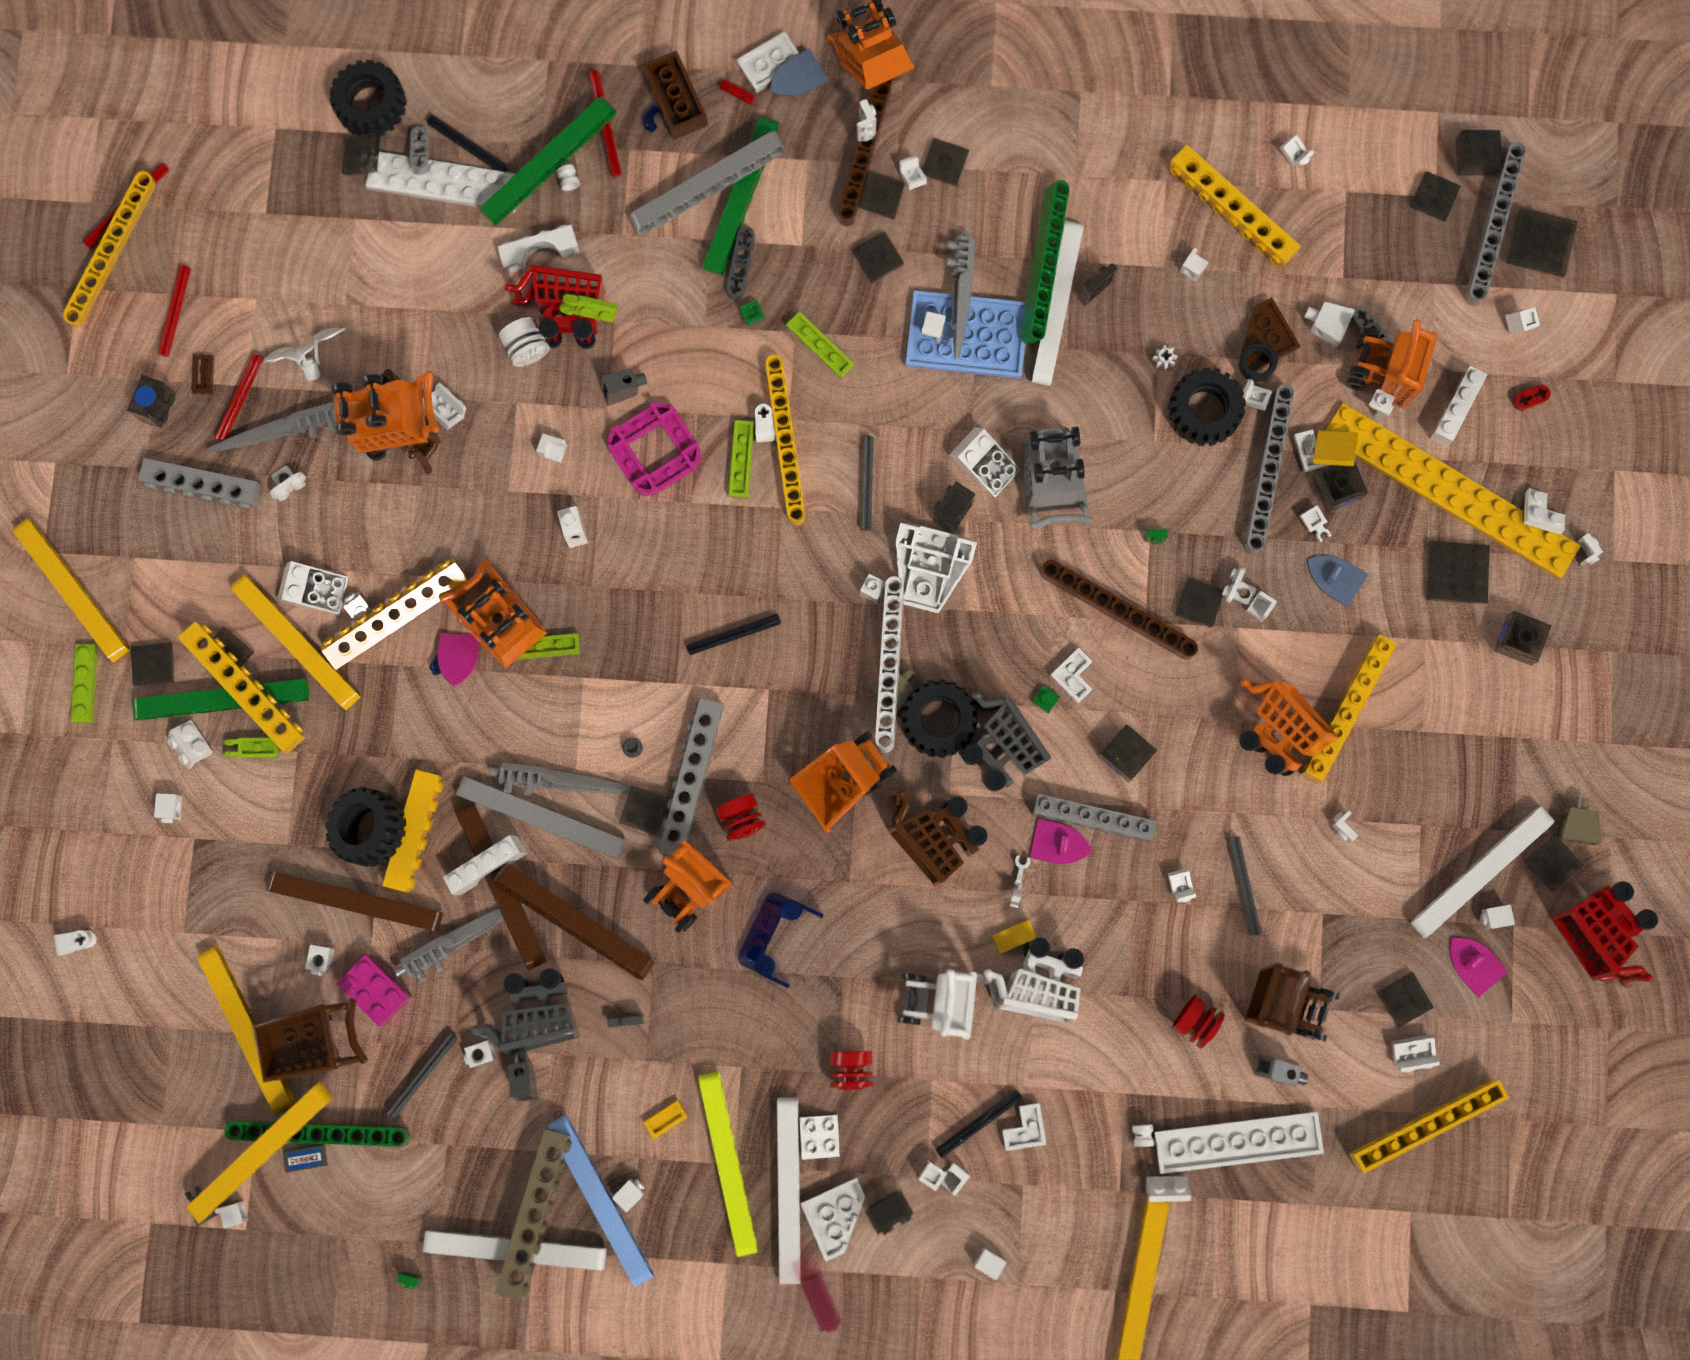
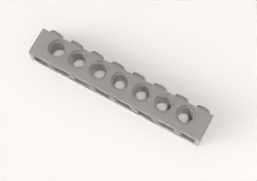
[656,698,724,856]

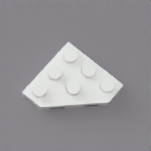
[800,1177,865,1262]

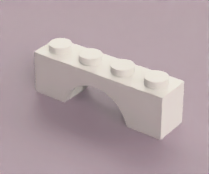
[497,225,580,274]
[1429,366,1488,447]
[443,835,527,895]

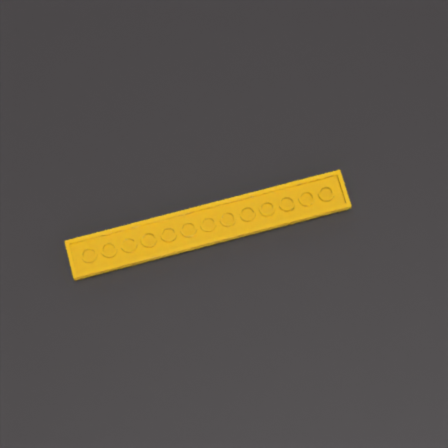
[1325,403,1581,579]

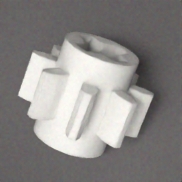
[1152,345,1178,371]

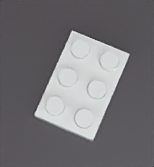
[737,32,799,93]

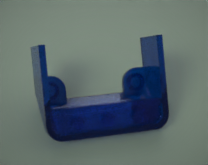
[738,893,824,989]

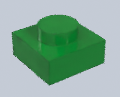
[739,300,765,326]
[1145,529,1168,544]
[1032,686,1060,714]
[396,1272,423,1289]

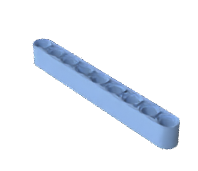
[547,1115,654,1287]

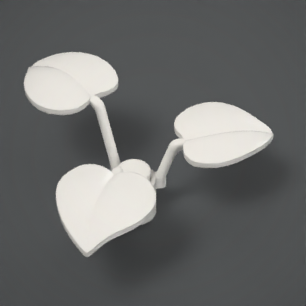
[263,328,347,381]

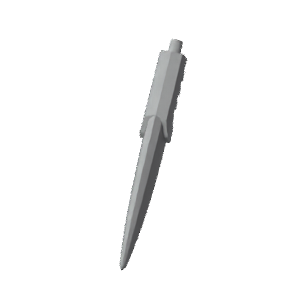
[945,230,975,360]
[207,402,336,452]
[490,762,639,795]
[394,902,524,982]

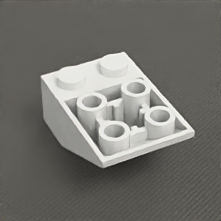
[949,427,1021,498]
[277,561,349,615]

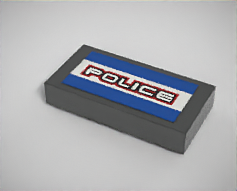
[283,1145,328,1173]

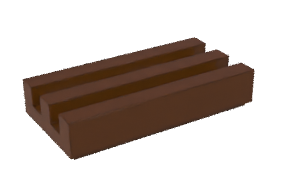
[192,355,214,394]

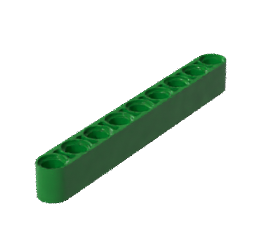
[480,97,616,225]
[703,116,779,276]
[1020,180,1070,345]
[132,679,309,720]
[224,1120,411,1147]

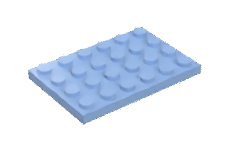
[906,291,1026,379]

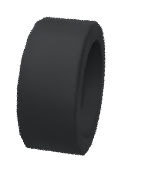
[1238,343,1278,382]

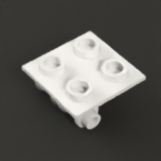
[800,1115,840,1160]

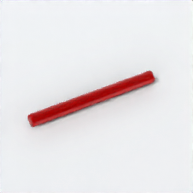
[589,70,622,177]
[82,163,169,249]

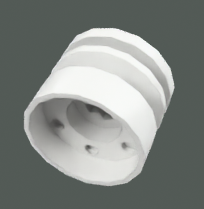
[499,317,550,367]

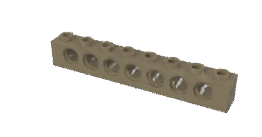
[495,1128,572,1301]

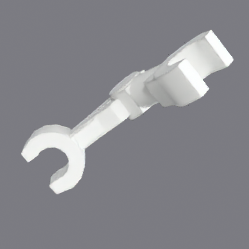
[1010,855,1030,908]

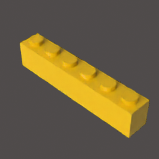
[382,770,444,893]

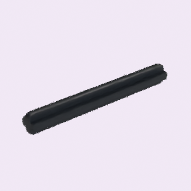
[427,115,507,172]
[686,614,781,655]
[936,1090,1022,1158]

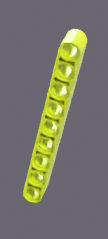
[698,1071,758,1257]

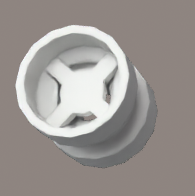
[556,165,580,191]
[1132,1124,1154,1147]

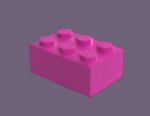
[336,954,413,1027]

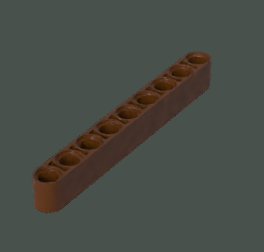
[838,78,895,226]
[1041,560,1198,660]
[455,803,547,971]
[493,864,654,980]
[266,871,443,932]

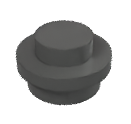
[623,738,643,758]

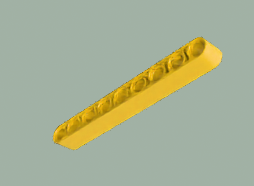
[63,171,156,327]
[766,354,805,526]
[12,517,130,663]
[229,574,361,711]
[197,945,296,1115]
[185,1082,334,1224]
[1116,1194,1170,1360]

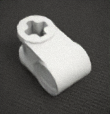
[755,404,776,443]
[53,930,97,956]

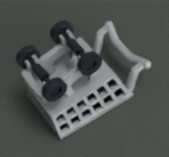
[1022,426,1093,530]

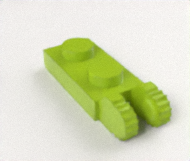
[559,294,618,323]
[223,738,280,759]

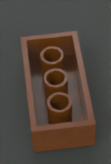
[642,50,708,140]

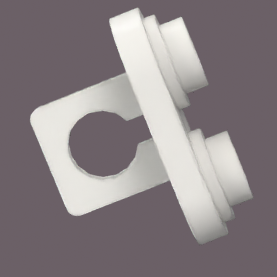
[270,466,306,501]
[1222,566,1257,606]

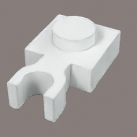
[1299,505,1332,542]

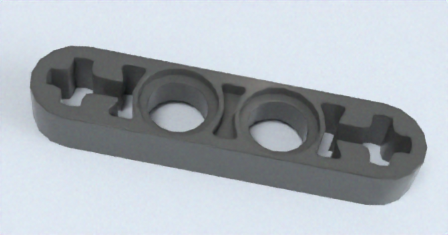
[727,226,755,300]

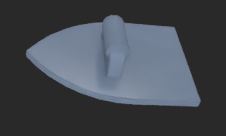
[770,49,829,96]
[1307,556,1368,607]

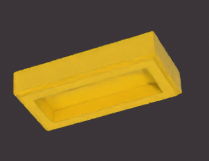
[992,920,1037,954]
[643,1100,689,1140]

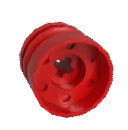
[715,793,766,841]
[1172,994,1225,1049]
[830,1051,873,1090]

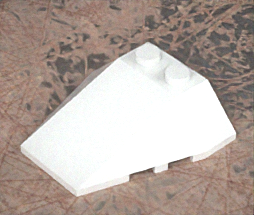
[896,522,977,613]

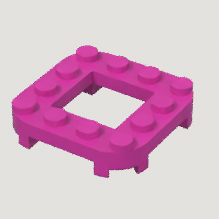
[608,402,701,497]

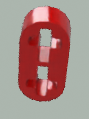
[1513,385,1551,411]

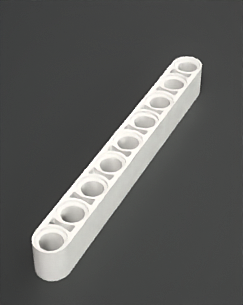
[1032,221,1084,387]
[875,576,904,753]
[1410,806,1555,939]
[777,1097,801,1285]
[423,1230,607,1270]

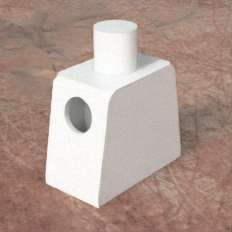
[1304,302,1355,348]
[557,506,588,548]

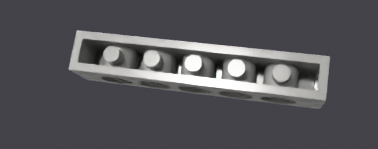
[138,458,262,510]
[1032,794,1157,843]

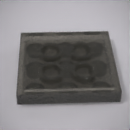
[1507,208,1578,277]
[1427,541,1490,604]

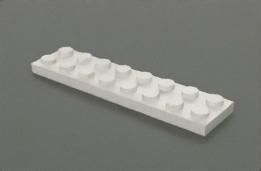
[366,151,517,213]
[1154,1112,1324,1174]

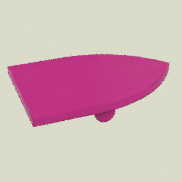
[437,633,479,687]
[1030,819,1092,864]
[1450,938,1508,998]

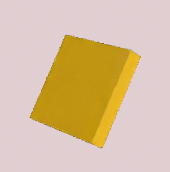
[1313,430,1358,466]

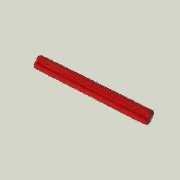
[158,265,191,357]
[215,353,263,442]

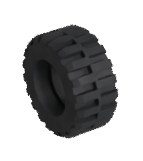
[329,60,407,138]
[1168,367,1246,446]
[901,679,978,758]
[325,787,406,867]

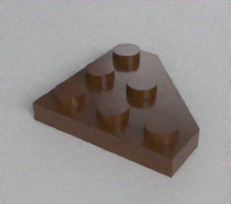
[1239,297,1301,372]

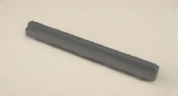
[861,436,874,531]
[1229,836,1261,936]
[386,1033,457,1118]

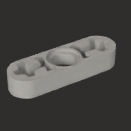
[410,127,429,175]
[1351,307,1393,357]

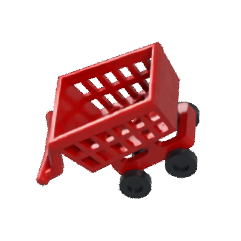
[504,264,606,349]
[1552,881,1658,988]

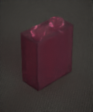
[801,1271,841,1333]

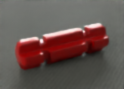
[720,79,755,105]

